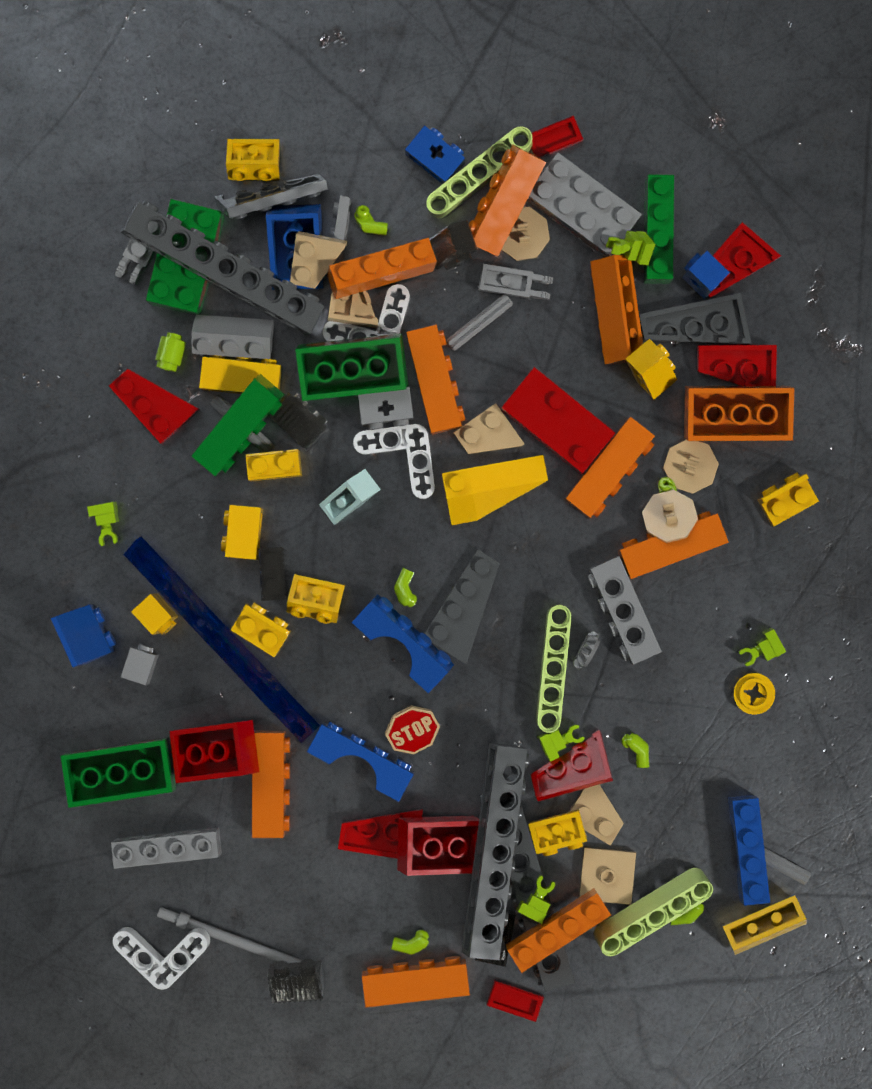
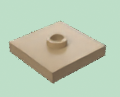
[579,847,636,905]

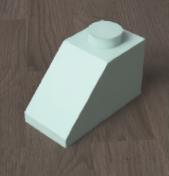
[319,469,381,525]

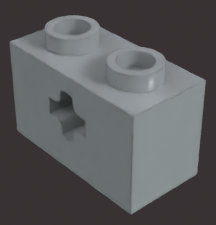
[358,387,414,430]

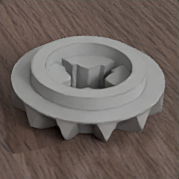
[573,631,600,670]

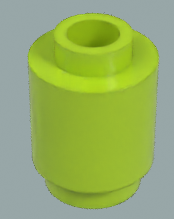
[155,332,186,372]

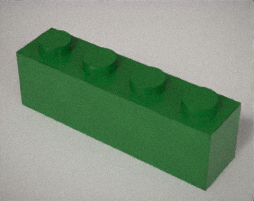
[644,174,674,284]
[192,374,285,476]

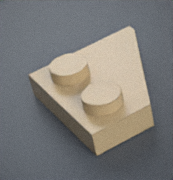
[290,231,347,289]
[327,291,378,328]
[453,403,524,455]
[569,784,624,846]

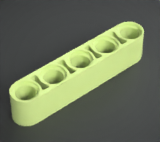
[426,126,532,219]
[536,605,571,733]
[593,868,713,956]

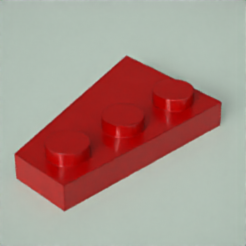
[707,222,781,299]
[697,344,777,386]
[109,369,200,444]

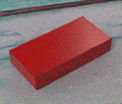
[526,115,583,158]
[486,979,544,1022]

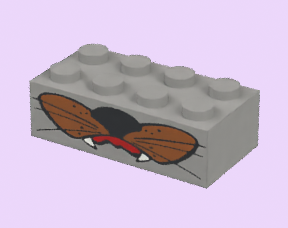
[527,153,642,258]

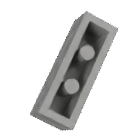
[191,315,274,359]

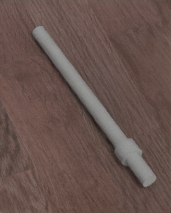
[157,907,306,972]

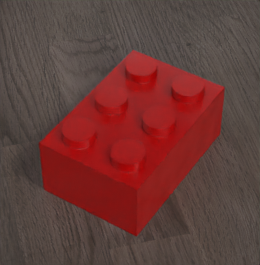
[169,720,259,783]
[397,816,479,876]

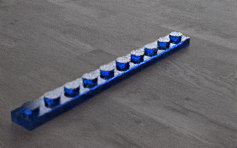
[123,536,320,743]

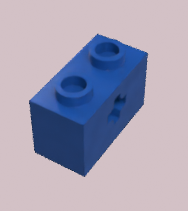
[405,125,465,184]
[682,251,730,299]

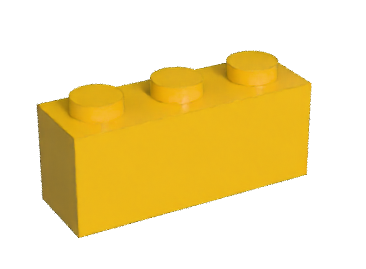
[199,355,282,394]
[723,895,807,955]

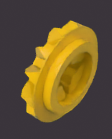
[733,673,775,715]

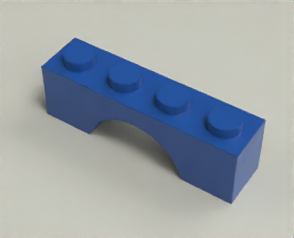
[351,594,454,693]
[307,721,414,802]
[728,795,770,906]

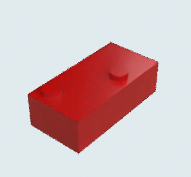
[500,367,615,475]

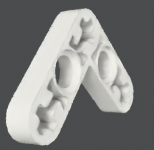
[323,284,410,342]
[353,424,435,499]
[113,927,210,990]

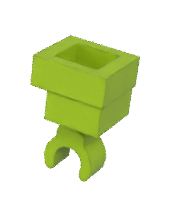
[606,231,656,265]
[87,501,119,546]
[738,628,786,666]
[537,724,585,762]
[516,875,555,924]

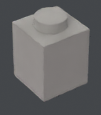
[121,644,159,685]

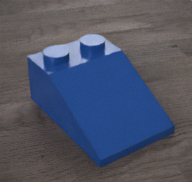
[266,204,324,290]
[51,604,116,667]

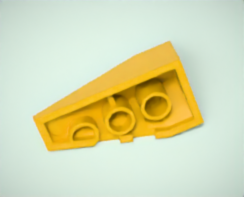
[442,455,548,525]

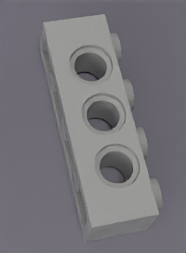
[587,556,662,665]
[111,827,222,869]

